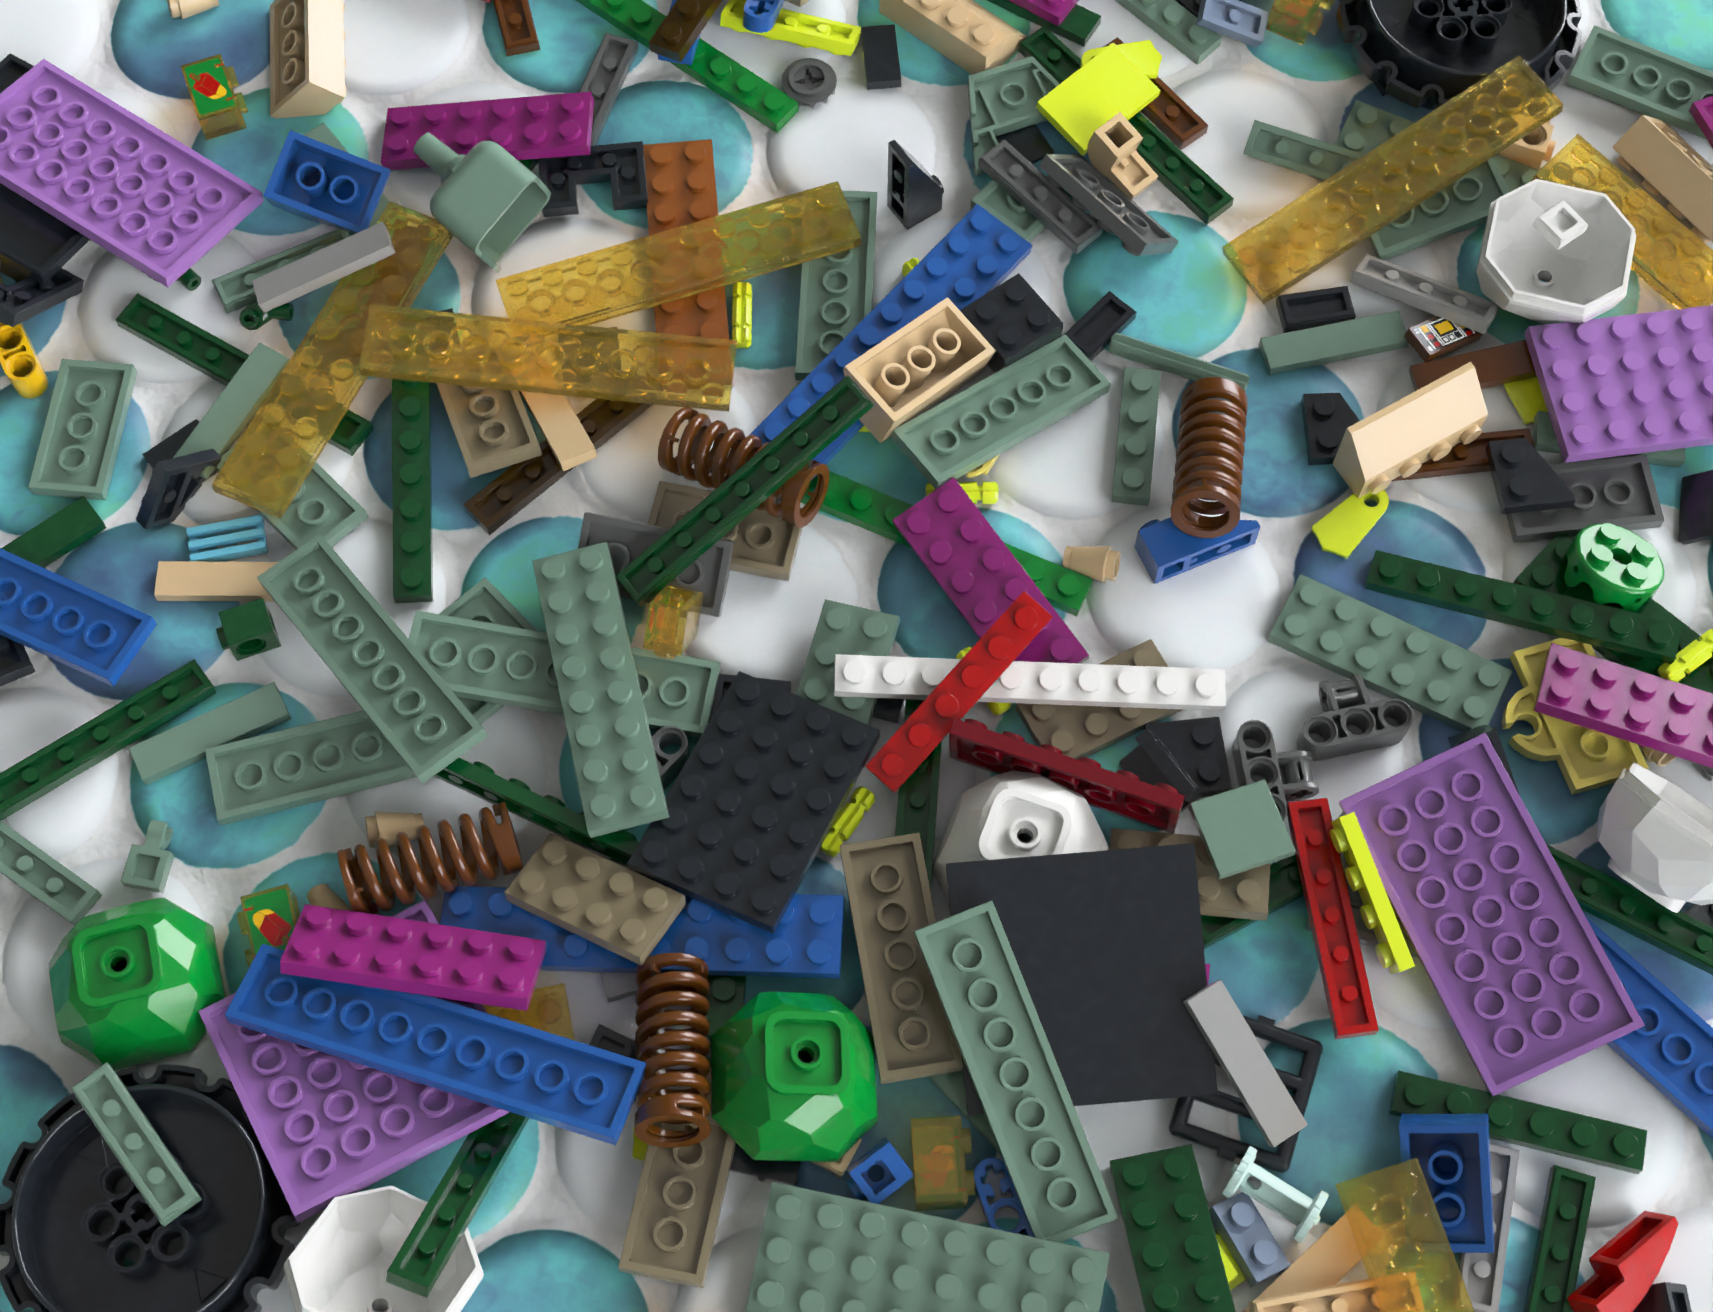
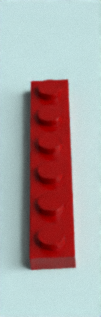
[864,591,1053,793]
[1287,798,1379,1040]

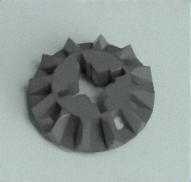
[782,58,837,108]

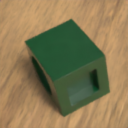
[216,598,281,661]

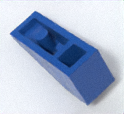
[1134,517,1260,584]

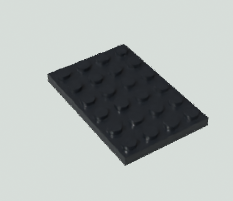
[627,671,880,934]

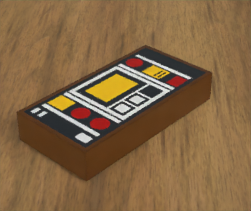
[1404,316,1483,362]

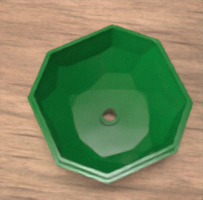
[49,897,225,1071]
[711,992,878,1162]

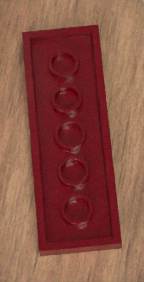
[949,718,1185,833]

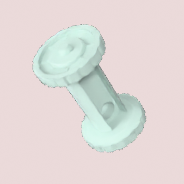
[1222,1146,1329,1243]

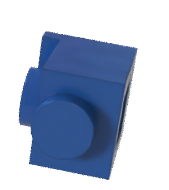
[846,1137,914,1204]

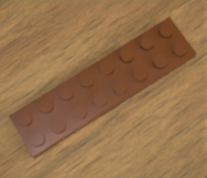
[643,139,733,393]

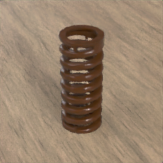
[1171,377,1248,538]
[657,407,830,528]
[337,801,524,914]
[634,953,711,1148]

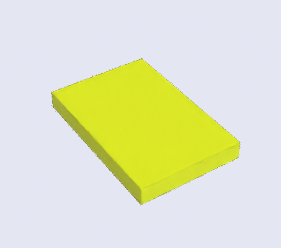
[1036,43,1161,156]

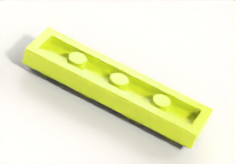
[720,0,861,56]
[1330,812,1415,975]

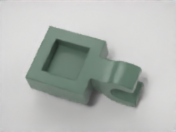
[120,820,174,893]

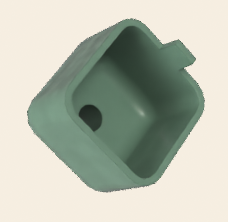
[413,132,551,273]

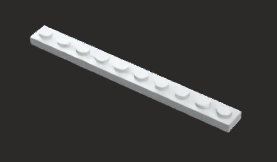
[834,654,1226,711]

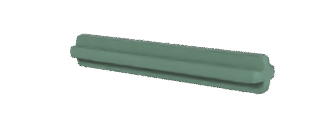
[1109,333,1250,392]

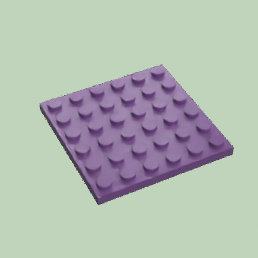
[198,900,510,1223]

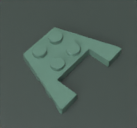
[967,56,1059,176]

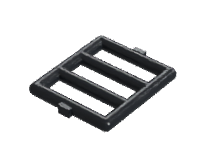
[1169,1015,1323,1173]

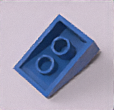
[263,130,391,234]
[1399,1114,1494,1253]

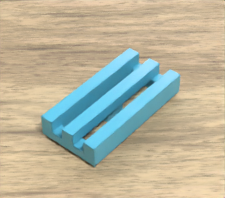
[186,514,268,562]

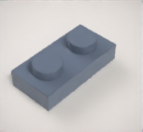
[1196,0,1269,48]
[1209,1192,1291,1288]

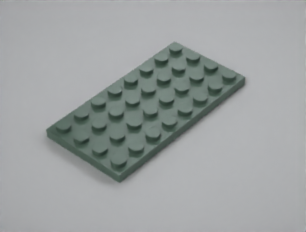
[745,1182,1110,1312]

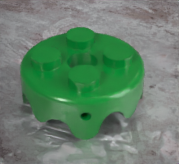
[1564,523,1665,613]

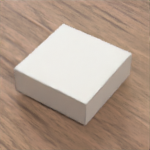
[1533,200,1588,250]

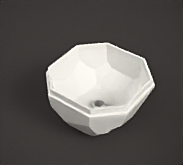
[1476,179,1636,324]
[1597,762,1713,913]
[933,771,1109,902]
[283,1185,484,1312]

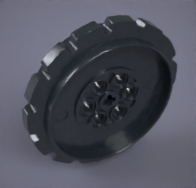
[1336,0,1582,118]
[0,1064,301,1312]

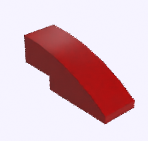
[1567,1211,1678,1312]

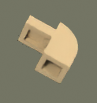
[1087,112,1159,200]

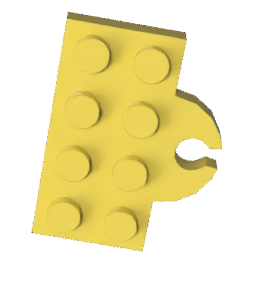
[1501,638,1649,795]

